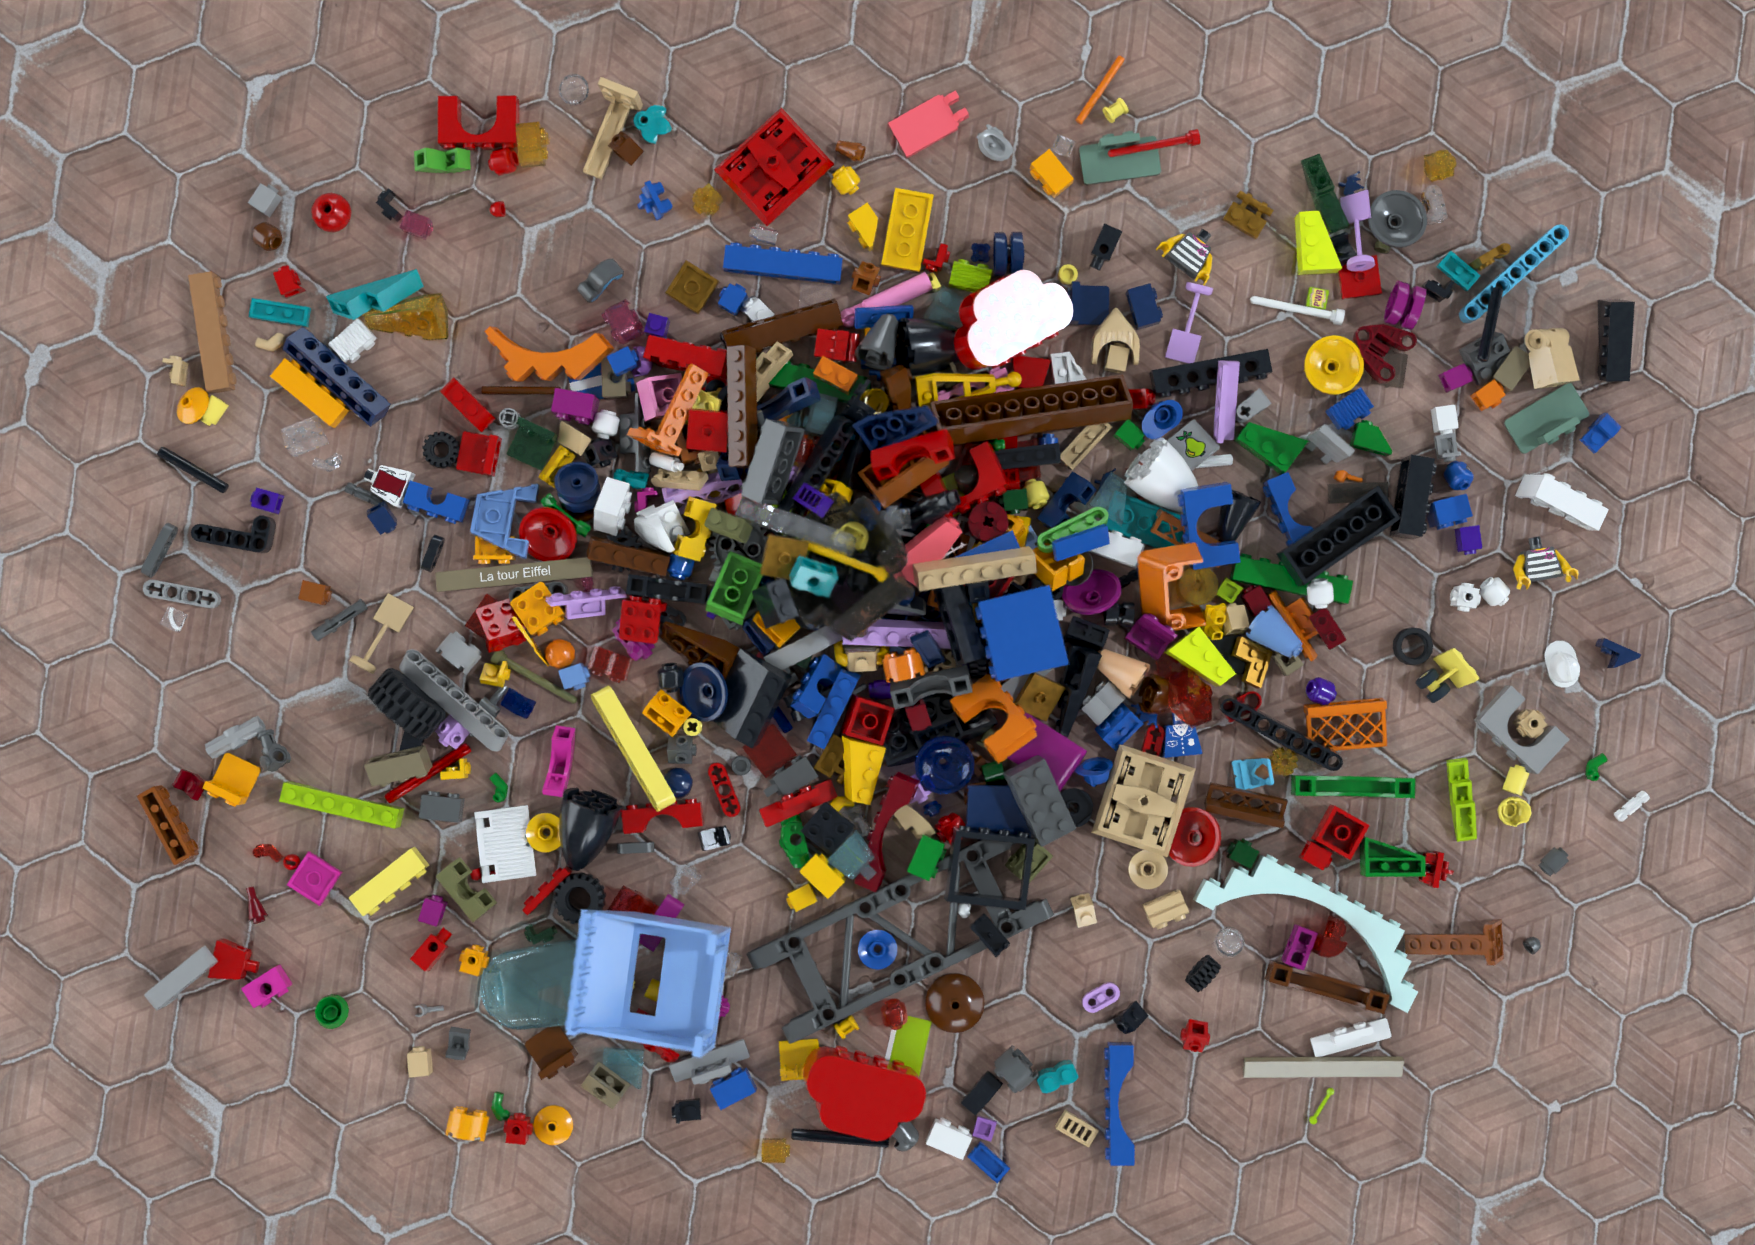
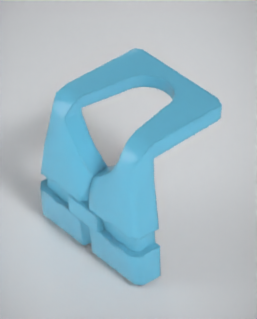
[1231,758,1274,790]

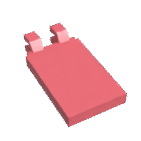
[888,90,969,158]

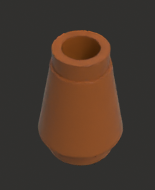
[835,140,866,162]

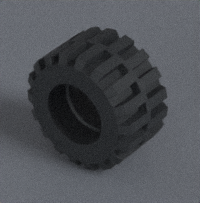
[553,873,606,924]

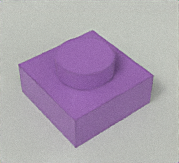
[972,1115,997,1141]

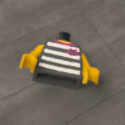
[1156,229,1212,286]
[1513,536,1579,590]

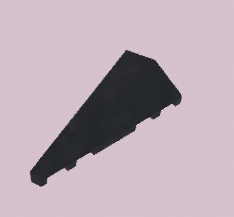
[1056,640,1102,738]

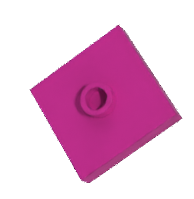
[287,851,343,906]

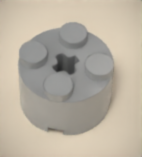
[435,631,482,675]

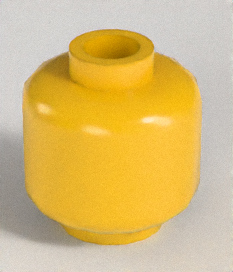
[832,165,860,195]

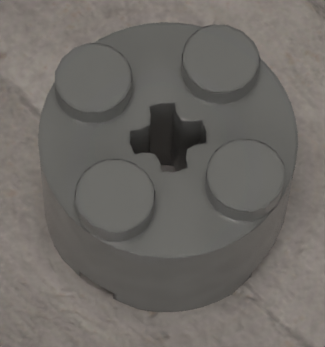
[994,1045,1039,1094]

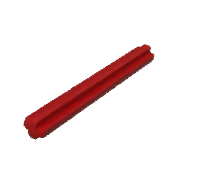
[385,743,471,803]

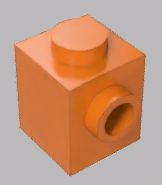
[1470,379,1505,411]

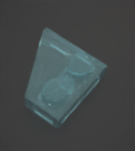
[923,285,964,323]
[1089,472,1127,526]
[603,1047,644,1089]

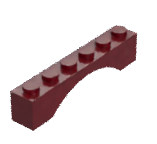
[853,772,920,893]

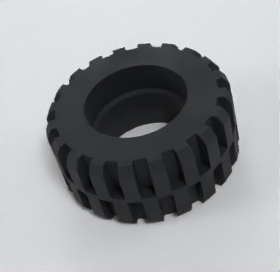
[368,668,446,740]

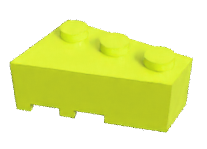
[1295,211,1342,275]
[1164,627,1236,687]

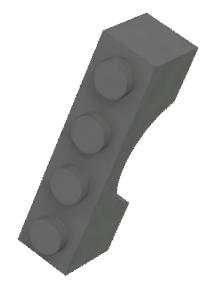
[890,665,973,709]

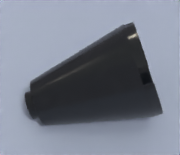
[1216,490,1261,542]

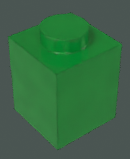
[1113,419,1145,451]

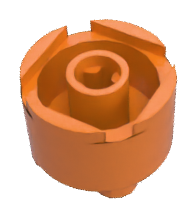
[882,647,925,683]

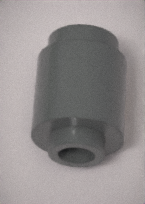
[1538,847,1569,876]

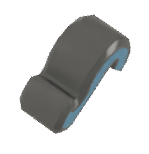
[577,258,624,303]

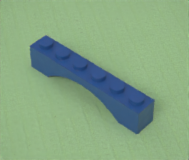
[1104,1042,1135,1166]

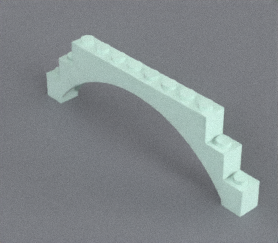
[1193,854,1418,1013]

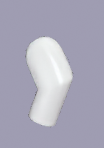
[957,891,979,918]

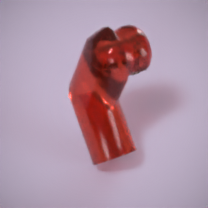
[252,844,284,863]

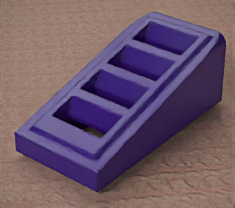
[793,482,834,518]

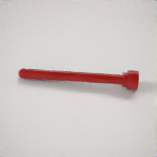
[1108,129,1201,157]

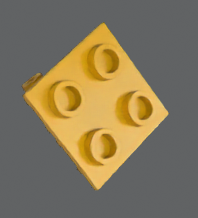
[779,1039,819,1081]

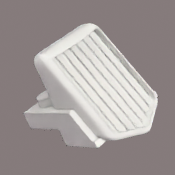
[634,500,690,552]

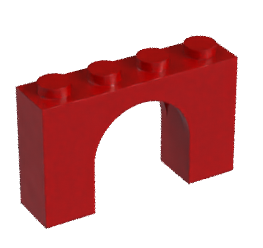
[438,95,520,150]
[920,441,1011,518]

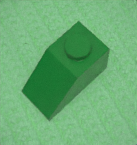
[1349,420,1392,457]

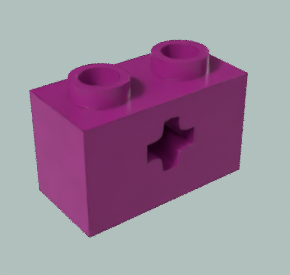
[1281,924,1318,971]

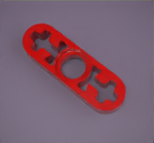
[708,762,741,817]

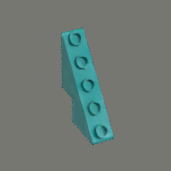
[326,269,424,320]

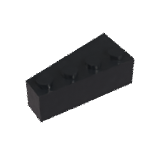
[1597,299,1635,382]

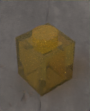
[762,1138,790,1163]

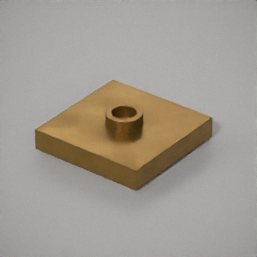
[665,260,719,315]
[760,534,809,580]
[1014,673,1066,721]

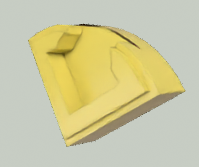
[927,272,941,293]

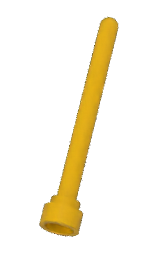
[803,540,892,583]

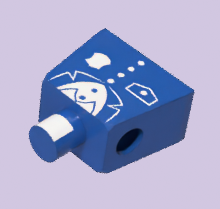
[1162,712,1202,758]

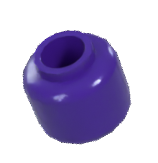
[1305,677,1337,705]

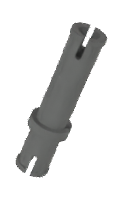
[311,599,368,641]

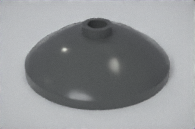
[1368,190,1427,248]

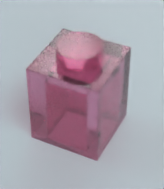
[400,210,433,240]

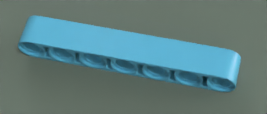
[1459,224,1569,324]

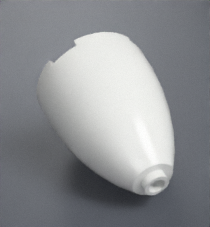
[1124,438,1198,512]

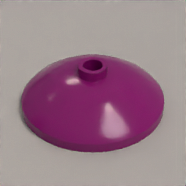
[1062,569,1121,615]

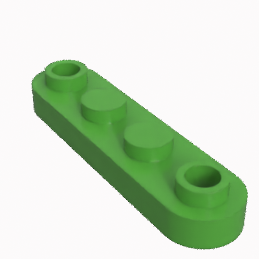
[1037,507,1108,553]

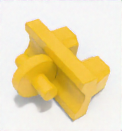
[1202,603,1227,640]

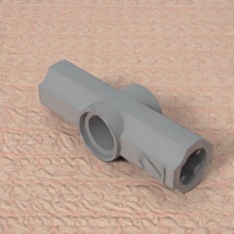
[204,716,266,759]

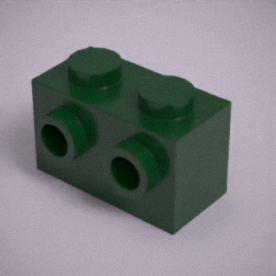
[997,489,1028,514]

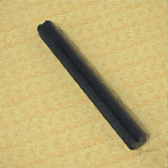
[791,1128,889,1148]

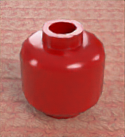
[488,148,519,176]

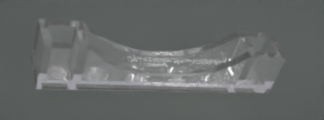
[735,496,857,557]

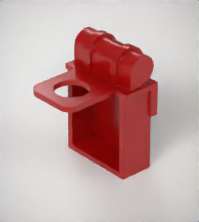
[814,329,860,363]

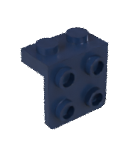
[1067,281,1109,325]

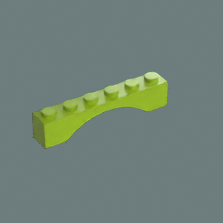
[279,781,405,829]

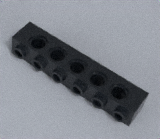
[1150,349,1273,398]

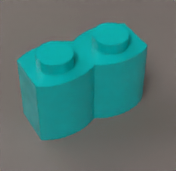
[1036,1060,1079,1093]

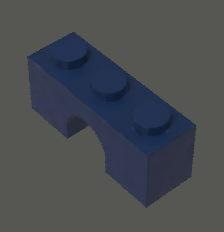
[1037,471,1097,529]

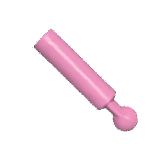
[840,272,933,328]

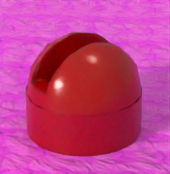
[489,201,506,217]
[283,854,301,870]

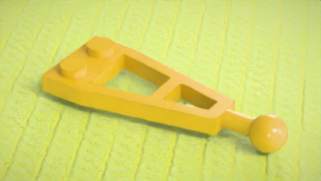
[915,372,1022,408]

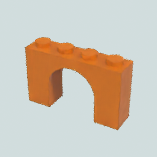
[950,674,1037,764]

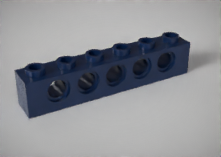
[283,327,391,427]

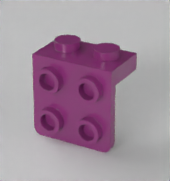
[1124,614,1177,661]

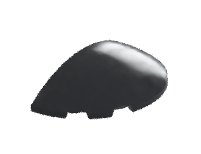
[883,693,998,767]

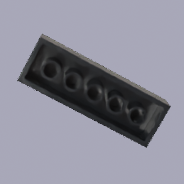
[1276,486,1401,587]

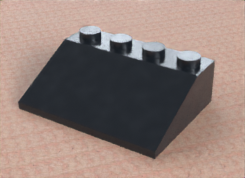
[712,648,792,749]

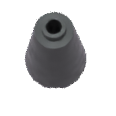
[855,314,899,371]

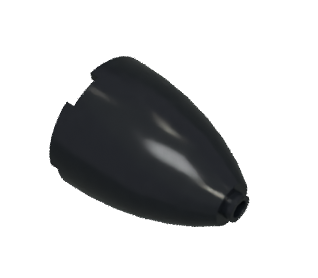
[895,318,961,376]
[559,787,622,871]

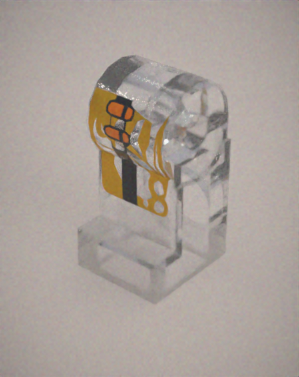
[1421,185,1448,225]

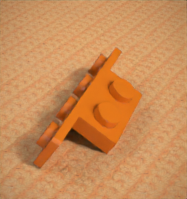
[1269,590,1319,662]

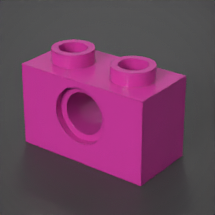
[241,965,292,1008]

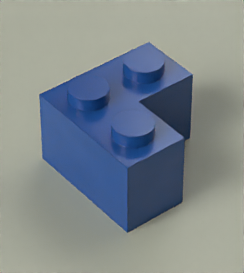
[1426,493,1473,530]

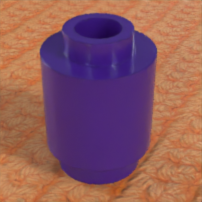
[869,679,893,700]

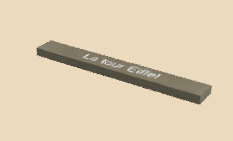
[435,557,593,592]

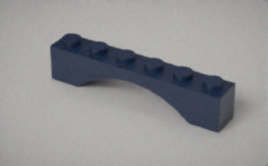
[757,377,821,429]

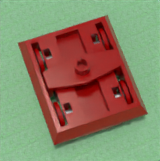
[714,107,834,227]

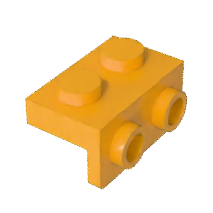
[473,536,516,564]

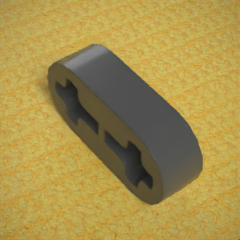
[617,842,655,854]

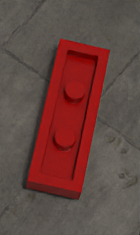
[522,866,572,915]

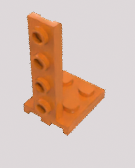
[627,364,709,456]

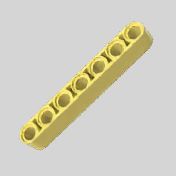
[591,685,676,812]

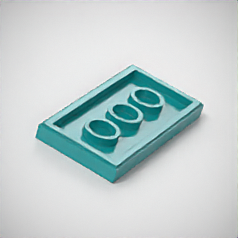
[1106,491,1184,549]

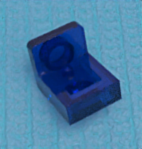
[500,688,536,719]

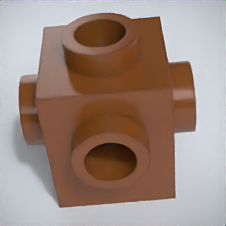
[851,261,881,296]

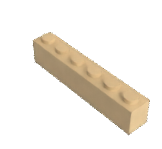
[913,546,1037,591]

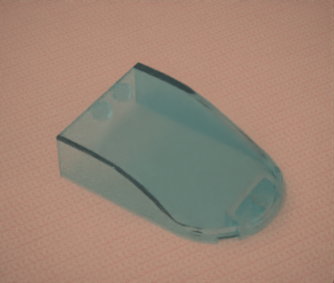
[480,939,577,1030]

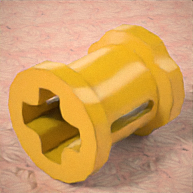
[834,1015,860,1040]

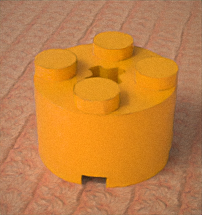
[445,1106,490,1141]

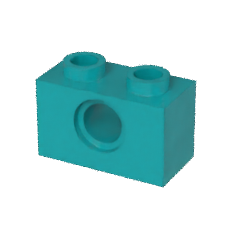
[789,556,838,597]

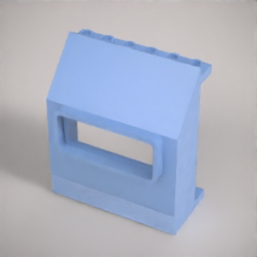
[565,909,731,1058]

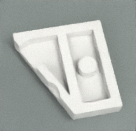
[1049,352,1087,384]

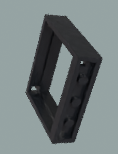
[944,825,1035,910]

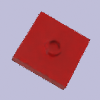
[1338,255,1382,300]
[686,408,728,452]

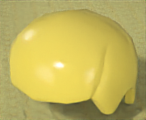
[838,522,869,552]
[1497,797,1532,827]

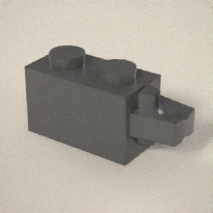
[763,755,819,797]

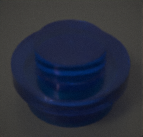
[923,800,942,817]

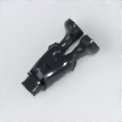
[898,489,961,535]

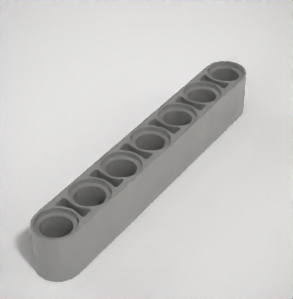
[399,649,509,751]

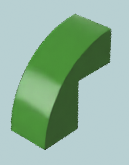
[414,148,471,173]

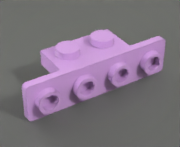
[546,586,627,620]

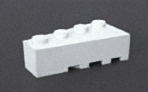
[1515,473,1609,531]

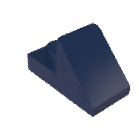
[1595,638,1641,668]

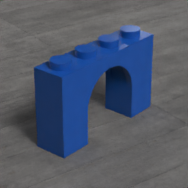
[1178,482,1240,570]

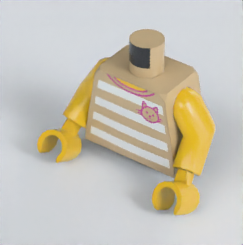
[833,631,890,672]

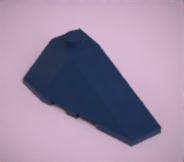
[852,406,939,451]

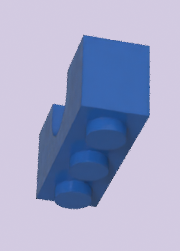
[403,480,470,524]
[790,654,843,719]

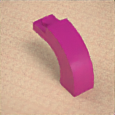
[543,725,575,797]

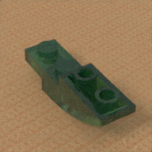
[1301,154,1349,234]

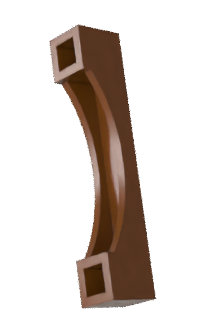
[1265,960,1390,1014]

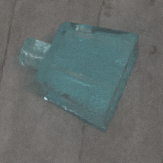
[827,831,877,881]

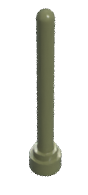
[490,650,577,704]

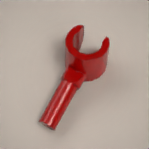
[470,868,496,881]

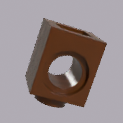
[608,131,644,166]

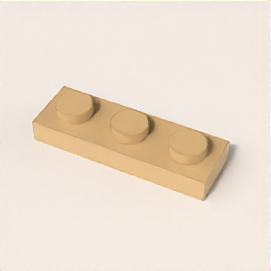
[1060,422,1112,471]

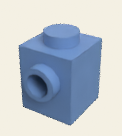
[558,663,591,690]

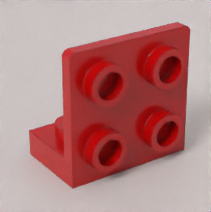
[456,431,502,477]

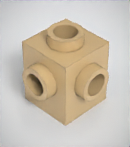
[1512,709,1547,738]

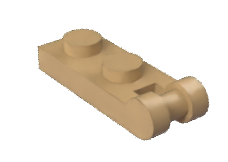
[651,468,709,491]

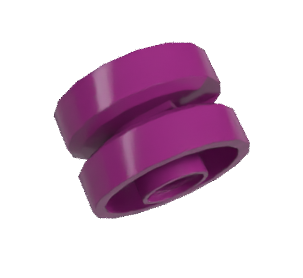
[1384,280,1426,330]

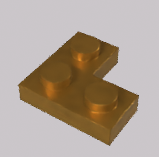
[1232,637,1273,688]

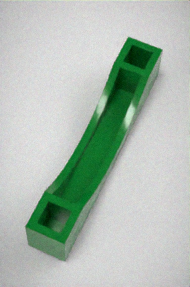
[1291,775,1415,798]

